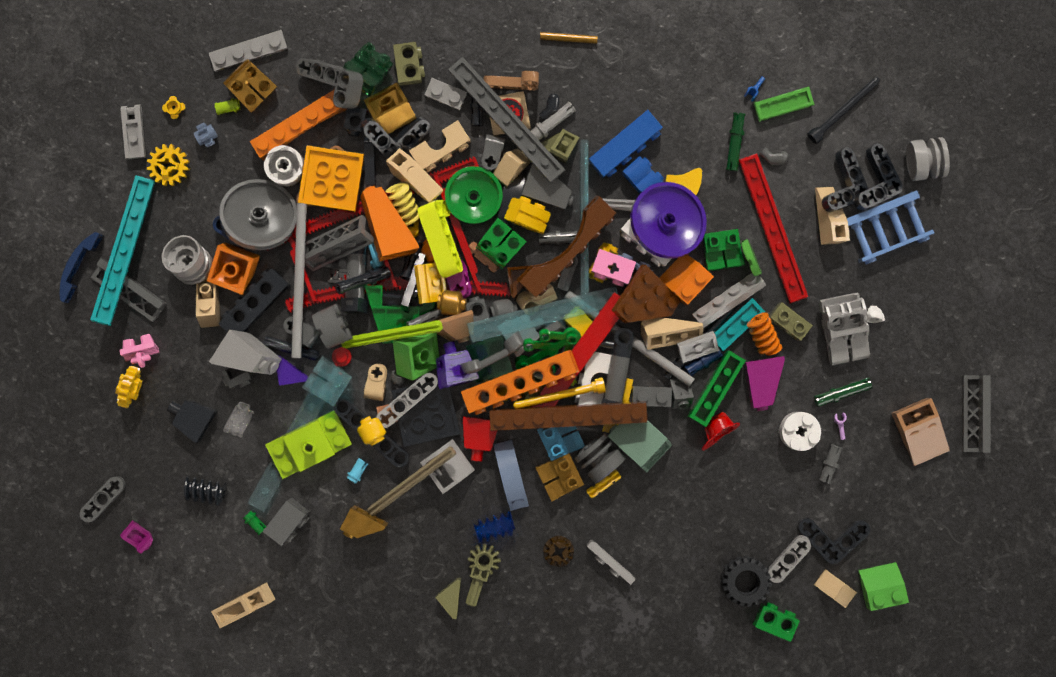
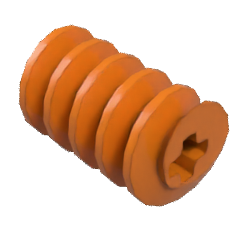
[747,312,782,355]

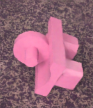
[120,334,160,368]

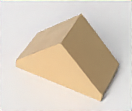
[493,149,531,187]
[814,569,857,608]

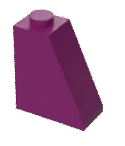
[744,356,785,411]

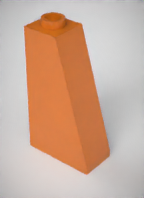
[360,186,419,262]

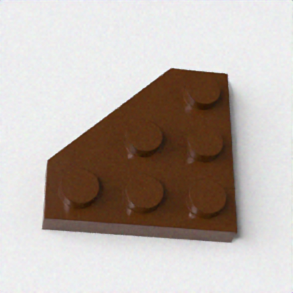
[612,265,681,323]

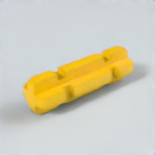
[587,470,621,498]

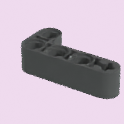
[296,58,363,109]

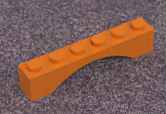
[250,89,360,161]

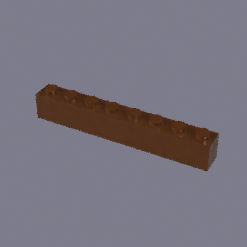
[489,401,647,431]

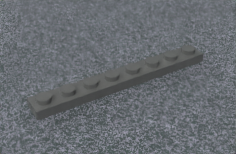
[448,57,565,184]

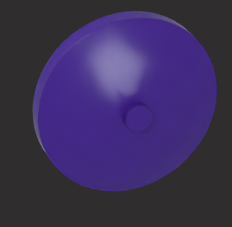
[630,182,707,259]

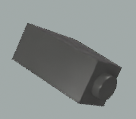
[522,164,574,211]

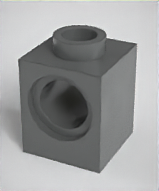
[466,296,490,326]

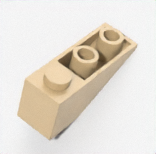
[386,148,443,203]
[815,187,850,245]
[196,277,220,328]

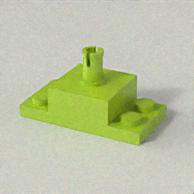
[265,410,352,479]

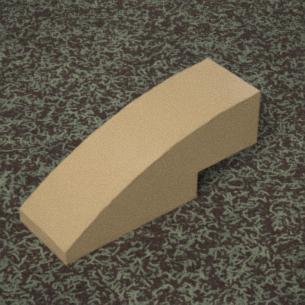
[211,582,275,628]

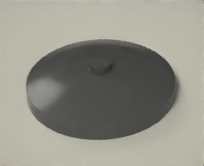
[219,179,297,250]

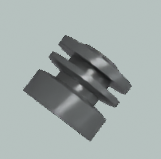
[574,433,626,484]

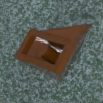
[507,266,529,298]

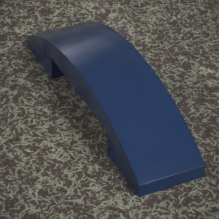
[60,232,104,303]

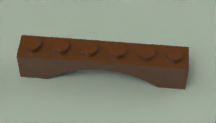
[516,196,616,297]

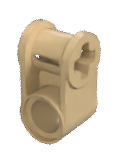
[364,363,387,401]

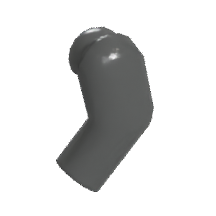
[760,147,789,166]

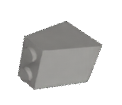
[209,330,282,375]

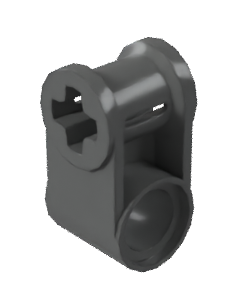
[482,135,506,173]
[284,317,320,348]

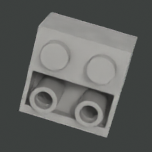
[420,439,475,494]

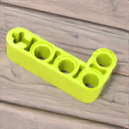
[418,200,463,278]

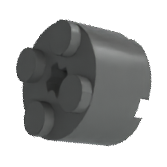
[312,303,353,349]

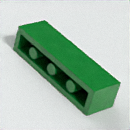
[687,350,746,427]

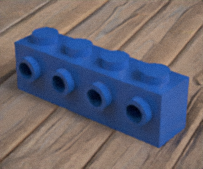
[588,110,663,178]

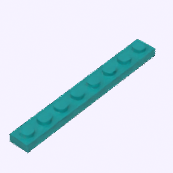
[90,176,155,326]

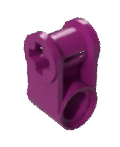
[446,260,472,298]

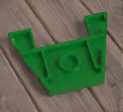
[365,285,435,343]

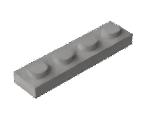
[209,30,288,72]
[692,273,766,328]

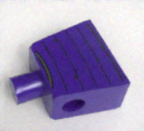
[436,342,479,389]

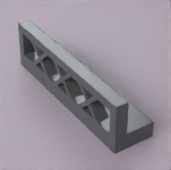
[305,215,374,271]
[91,258,167,322]
[962,375,991,453]

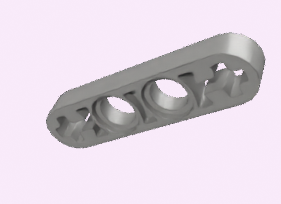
[376,373,438,428]

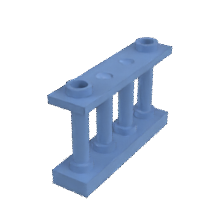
[847,191,934,264]

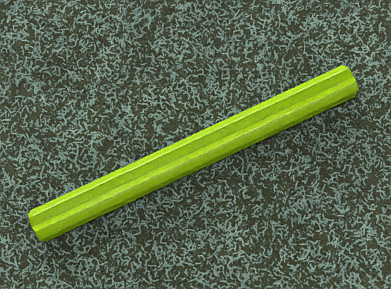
[342,320,443,348]

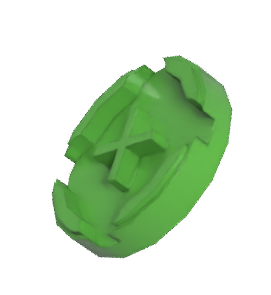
[741,239,762,277]

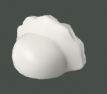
[865,306,885,323]

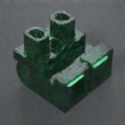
[343,42,393,97]

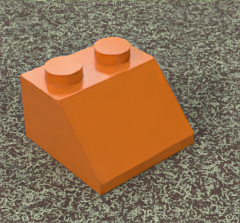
[207,242,260,295]
[659,254,714,306]

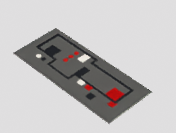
[328,268,349,283]

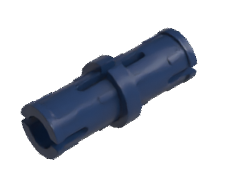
[684,350,723,376]

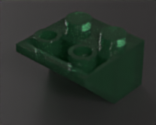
[466,335,513,383]

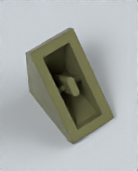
[435,578,461,619]

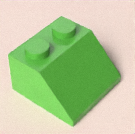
[393,333,439,380]
[858,562,909,611]

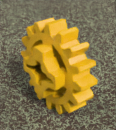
[147,144,190,186]
[115,366,142,408]

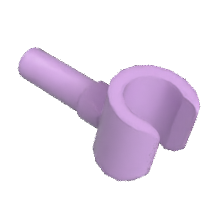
[834,412,847,440]

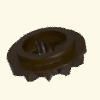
[543,536,574,567]

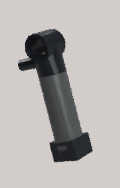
[341,226,370,314]
[600,328,634,404]

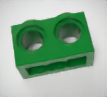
[753,602,800,642]

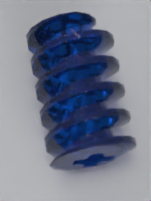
[474,511,516,544]

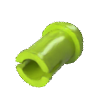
[215,98,241,115]

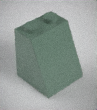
[608,420,672,473]

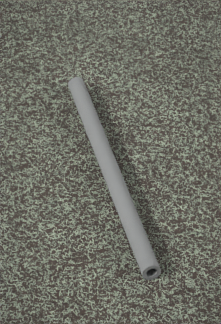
[291,203,307,358]
[564,291,694,386]

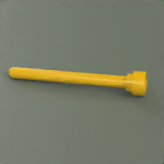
[513,378,606,409]

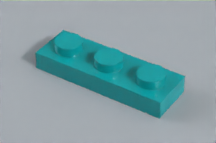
[715,298,765,351]

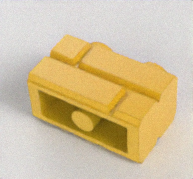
[504,196,551,234]

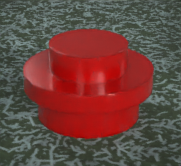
[332,347,351,366]

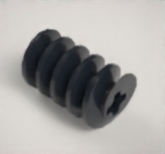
[184,476,226,506]

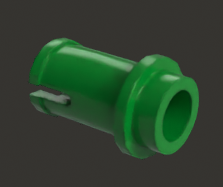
[243,511,267,535]

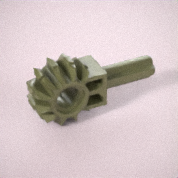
[466,543,501,606]

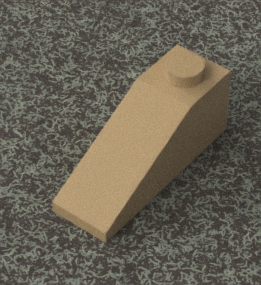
[641,317,703,350]

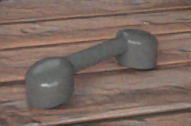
[459,331,524,374]

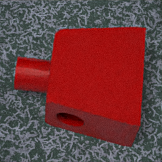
[463,416,498,461]

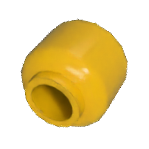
[357,416,386,446]

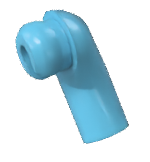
[368,242,384,269]

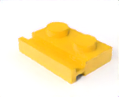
[414,263,446,304]

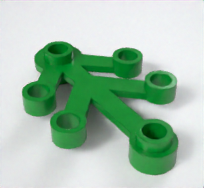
[515,327,581,373]

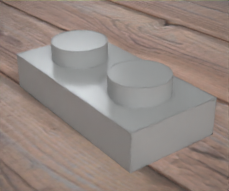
[425,78,467,111]
[677,331,719,363]

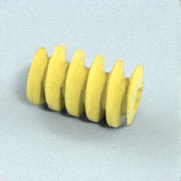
[386,183,419,226]

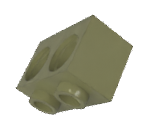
[393,42,425,86]
[769,302,813,341]

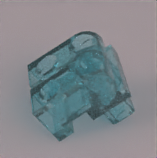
[302,356,353,407]

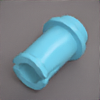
[347,458,369,484]

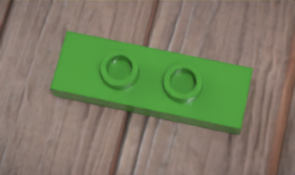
[753,87,815,122]

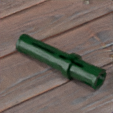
[726,112,746,171]
[814,377,872,407]

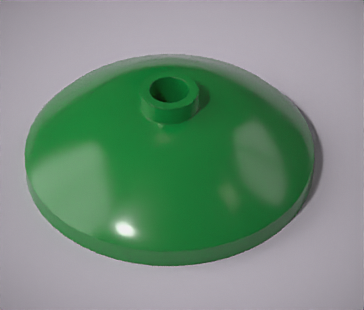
[445,166,503,224]

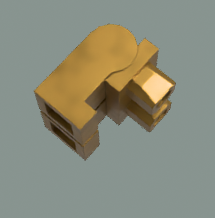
[223,59,277,112]
[535,453,584,502]

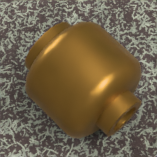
[437,290,466,316]

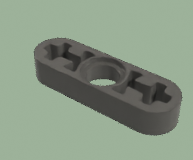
[80,476,126,522]

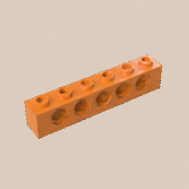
[461,350,579,415]

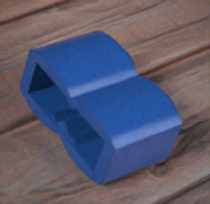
[621,156,665,194]

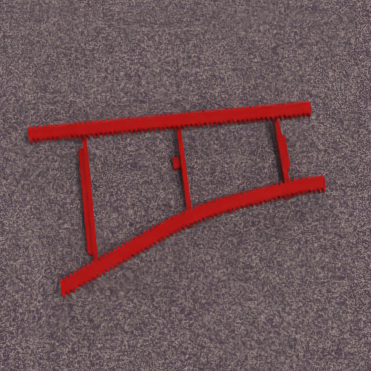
[267,156,511,313]

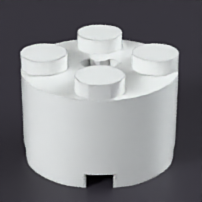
[264,145,304,187]
[779,412,821,451]

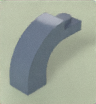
[493,440,529,511]

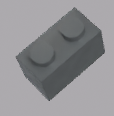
[631,386,672,407]

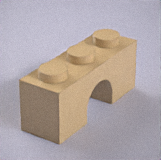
[409,120,471,173]

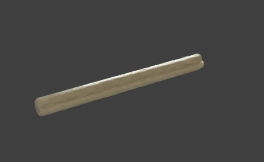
[367,446,456,516]

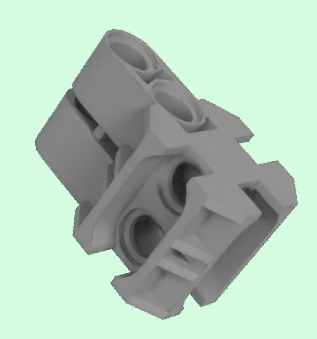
[819,292,870,365]

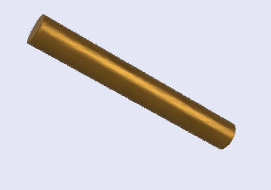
[540,32,598,44]

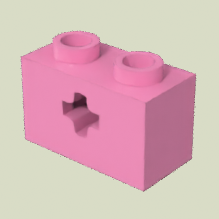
[591,249,636,287]

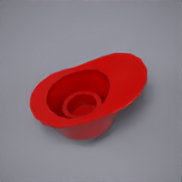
[702,412,740,451]

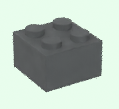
[263,498,310,546]

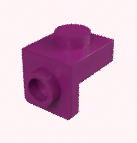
[120,520,153,554]

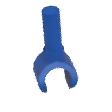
[744,76,765,102]

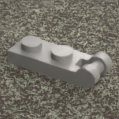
[121,104,146,160]

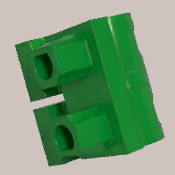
[476,218,527,269]
[703,229,745,271]

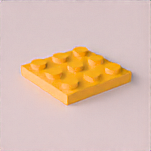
[298,146,364,212]

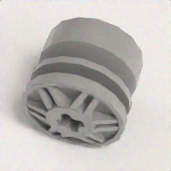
[906,137,950,181]
[162,235,212,285]

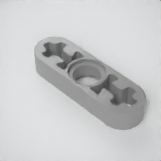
[768,535,811,583]

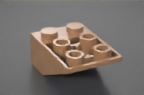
[891,398,950,466]

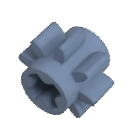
[194,122,218,147]

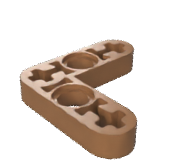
[483,71,539,91]

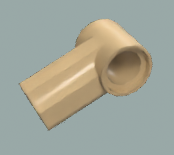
[516,284,557,315]

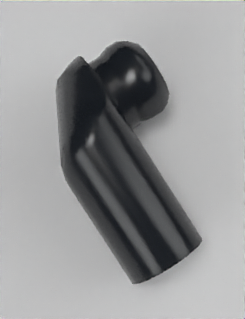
[539,93,560,121]

